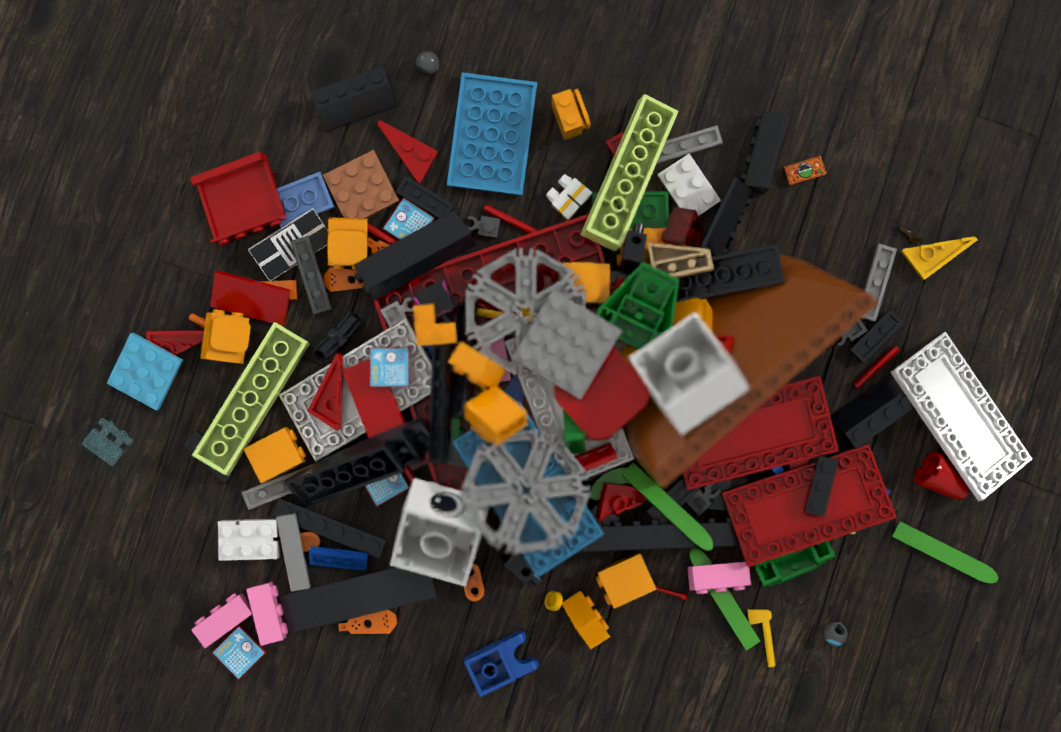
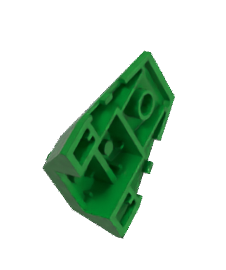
[596,262,679,350]
[755,541,836,587]

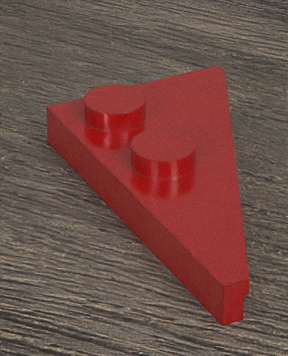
[377,120,438,184]
[146,330,204,355]
[307,353,344,431]
[596,482,665,521]

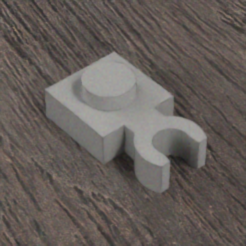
[380,297,414,327]

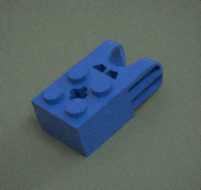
[463,631,539,697]

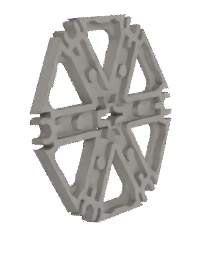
[466,248,585,376]
[461,429,590,555]

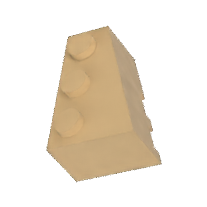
[647,242,714,278]

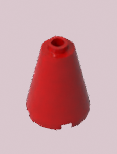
[914,452,970,501]

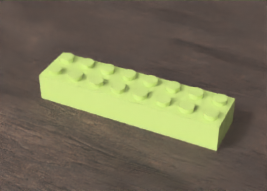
[580,94,678,252]
[192,322,310,476]

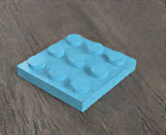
[107,333,183,411]

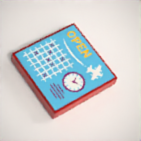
[383,197,436,240]
[370,348,410,387]
[365,473,410,507]
[212,625,267,680]

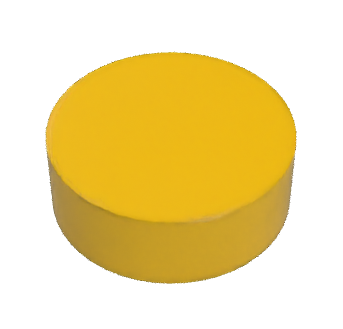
[545,591,563,611]

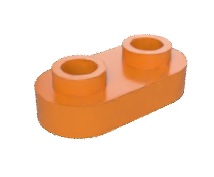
[464,563,484,601]

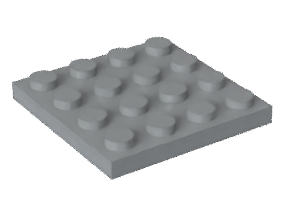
[512,290,622,399]

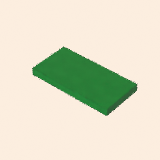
[592,191,669,230]

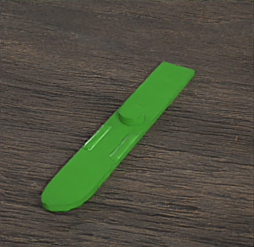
[621,463,713,551]
[892,521,998,583]
[689,547,760,651]

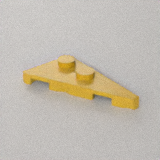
[901,237,978,280]

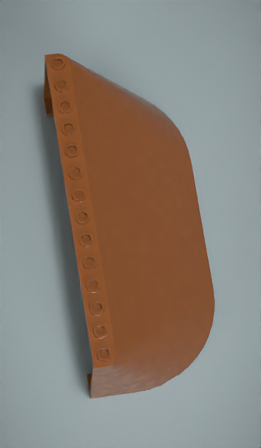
[622,255,879,488]

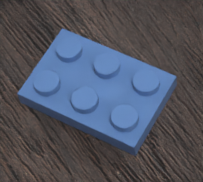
[277,172,335,228]

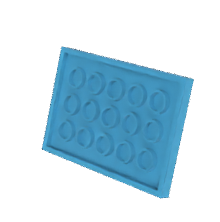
[447,72,537,196]

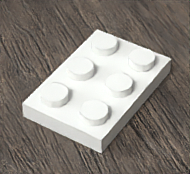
[657,154,721,222]

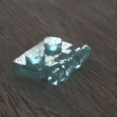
[82,417,133,466]

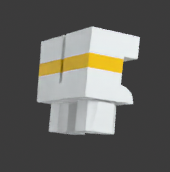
[546,174,593,221]

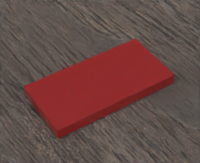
[210,270,291,326]
[342,359,405,438]

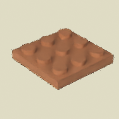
[323,150,400,218]

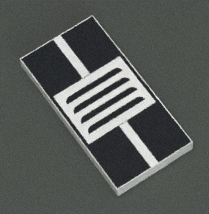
[248,208,328,281]

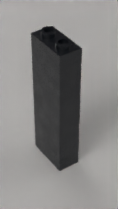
[354,210,476,301]

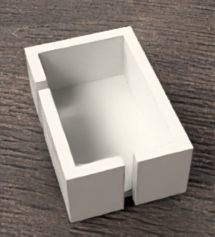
[218,519,281,561]

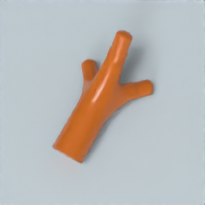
[189,313,206,328]

